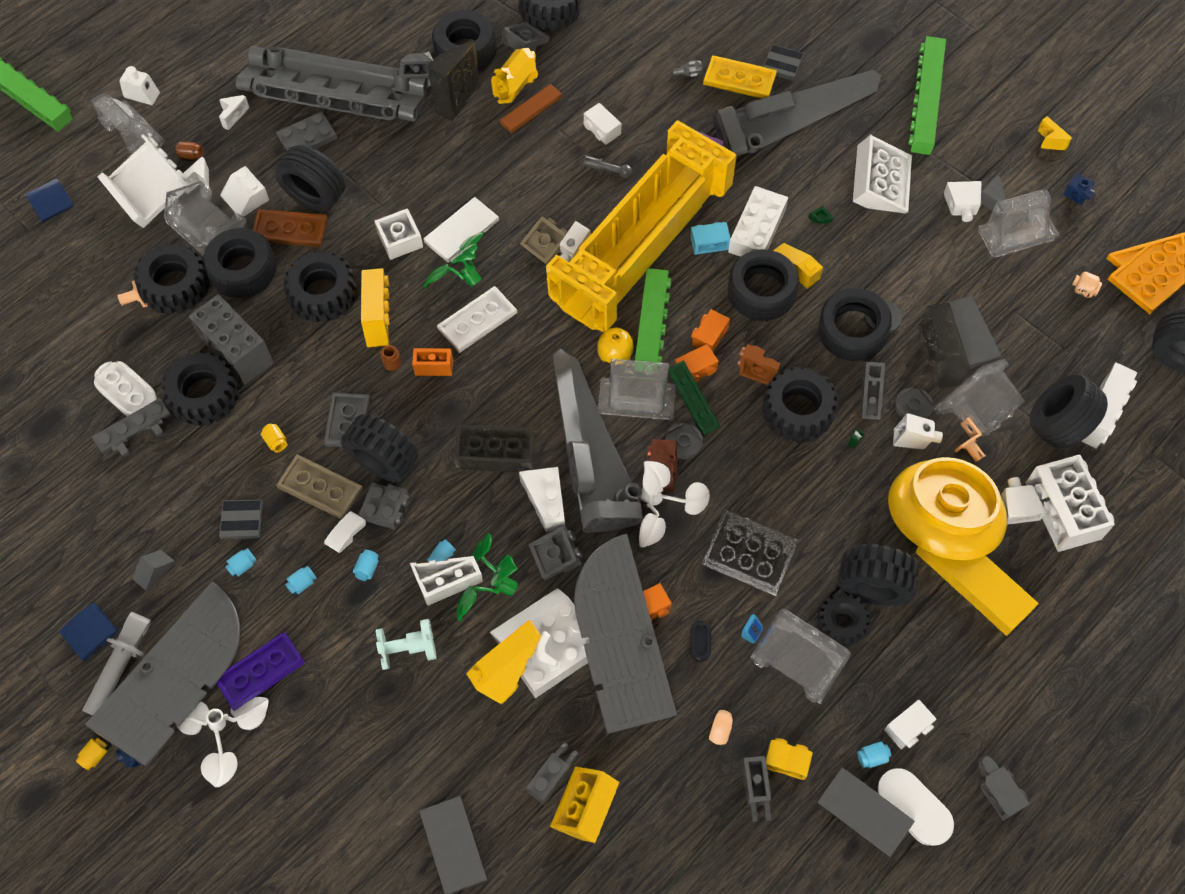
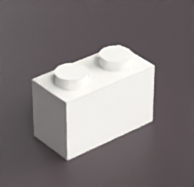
[583,103,621,145]
[884,700,936,750]

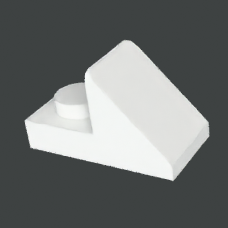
[219,95,249,130]
[183,157,209,193]

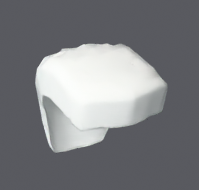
[534,631,558,666]

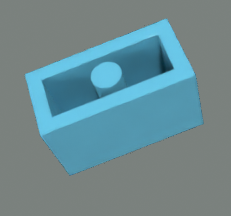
[690,222,731,255]

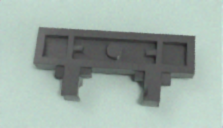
[92,398,171,458]

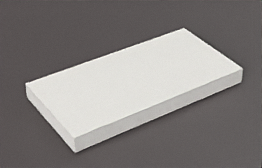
[423,197,499,263]
[437,286,517,353]

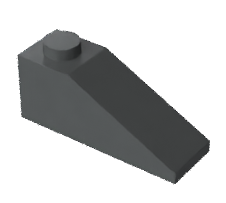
[861,362,885,420]

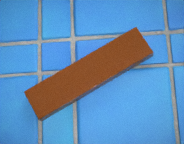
[500,84,562,134]

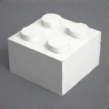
[375,208,423,260]

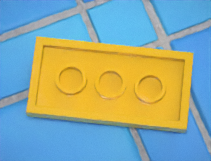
[703,55,777,99]

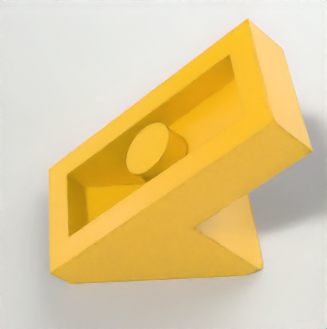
[1037,116,1072,150]

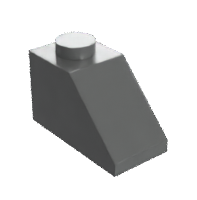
[399,53,433,78]

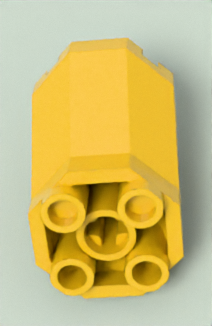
[491,48,538,104]

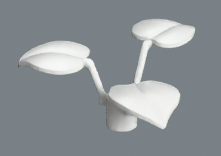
[639,461,710,547]
[176,697,269,787]

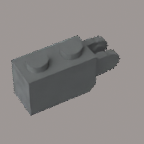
[526,742,579,805]
[742,756,771,822]
[977,756,1030,821]

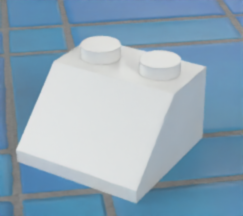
[221,166,269,219]

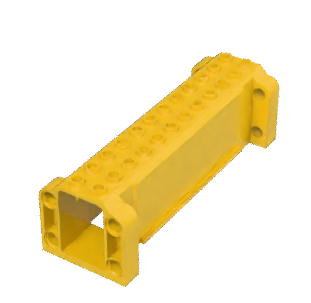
[546,120,737,332]

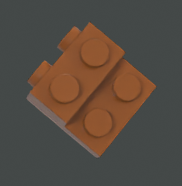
[737,344,780,385]

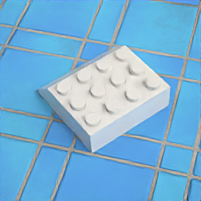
[490,588,590,698]

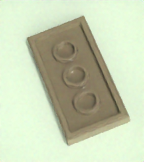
[276,454,363,519]

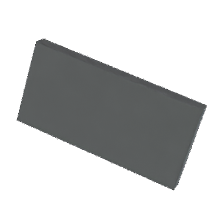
[937,296,1002,369]
[817,767,915,857]
[419,796,487,894]

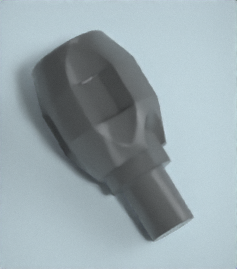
[673,60,703,77]

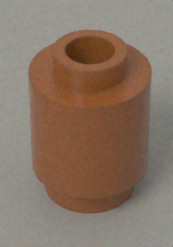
[175,141,203,160]
[381,345,402,371]

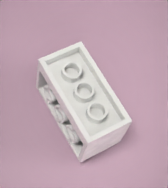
[1026,455,1115,552]

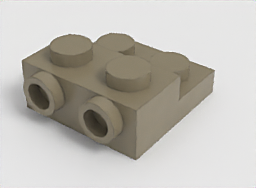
[520,216,568,265]

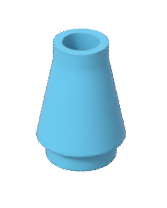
[427,539,456,562]

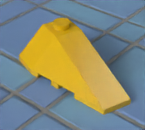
[466,620,542,704]

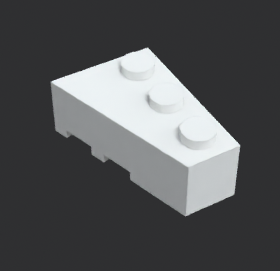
[519,467,565,532]
[410,556,483,606]

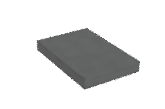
[324,393,371,447]

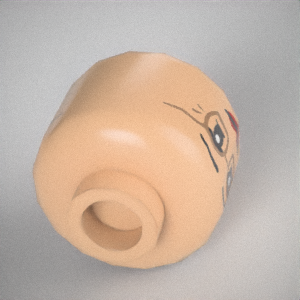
[1072,272,1102,298]

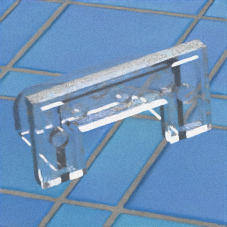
[90,94,165,155]
[978,188,1060,258]
[598,359,675,420]
[934,359,1024,437]

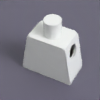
[120,66,160,105]
[944,181,981,222]
[559,221,591,262]
[893,413,943,449]
[1001,477,1046,525]

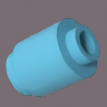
[225,548,257,577]
[353,550,379,581]
[285,566,317,595]
[857,741,891,768]

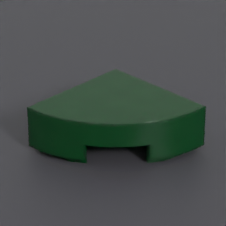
[808,206,834,224]
[848,429,865,449]

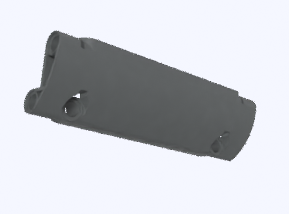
[236,46,428,122]

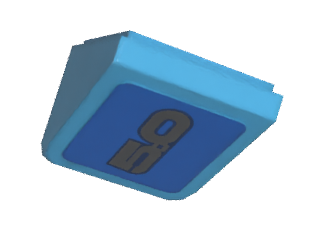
[741,614,763,644]

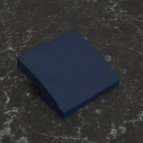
[25,178,74,222]
[59,603,118,660]

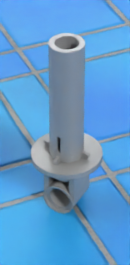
[82,612,151,715]

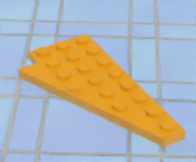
[1106,232,1185,314]

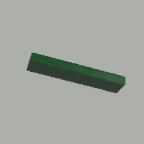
[667,360,720,436]

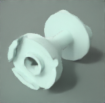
[376,619,436,670]

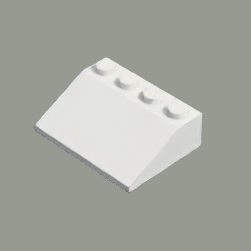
[853,135,912,213]

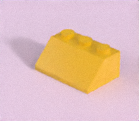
[550,766,619,843]

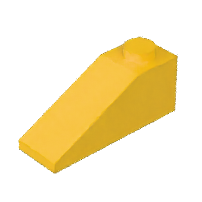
[773,243,823,289]

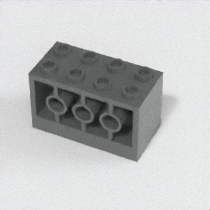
[188,294,274,385]

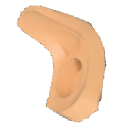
[709,710,733,745]

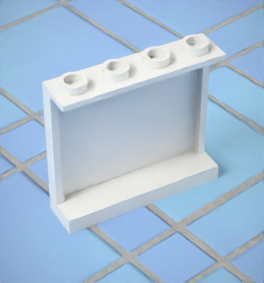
[98,134,189,228]

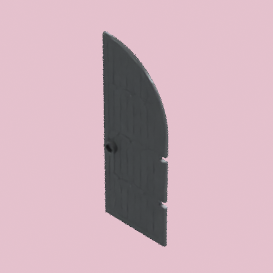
[574,534,677,734]
[85,581,240,766]

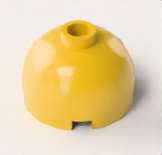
[597,328,634,366]

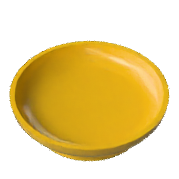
[888,458,1008,560]

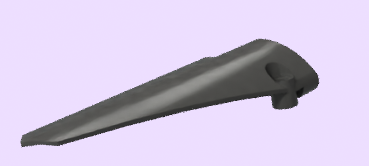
[712,70,882,156]
[552,349,643,533]

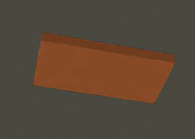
[253,209,328,247]

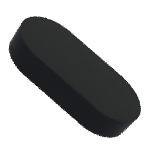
[690,621,711,662]

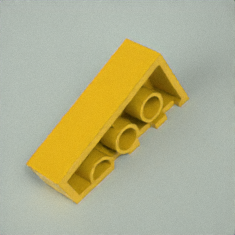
[361,268,389,347]

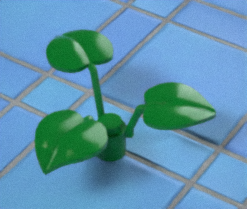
[424,231,484,289]
[456,533,518,622]

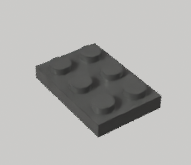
[276,111,338,152]

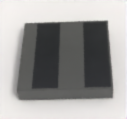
[763,44,804,81]
[219,500,263,539]

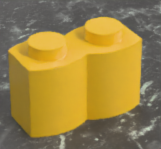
[765,738,813,780]

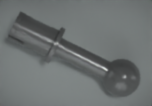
[583,155,633,178]

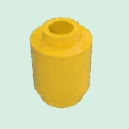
[261,424,288,453]
[76,738,108,771]

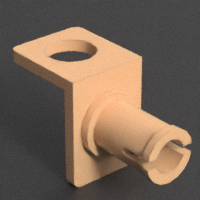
[117,280,148,308]
[954,417,986,463]

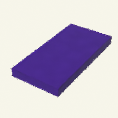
[217,632,305,711]

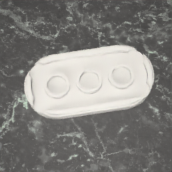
[94,361,157,416]
[878,769,954,846]

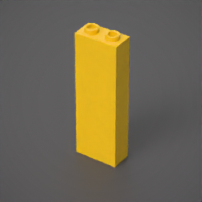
[915,546,1039,636]

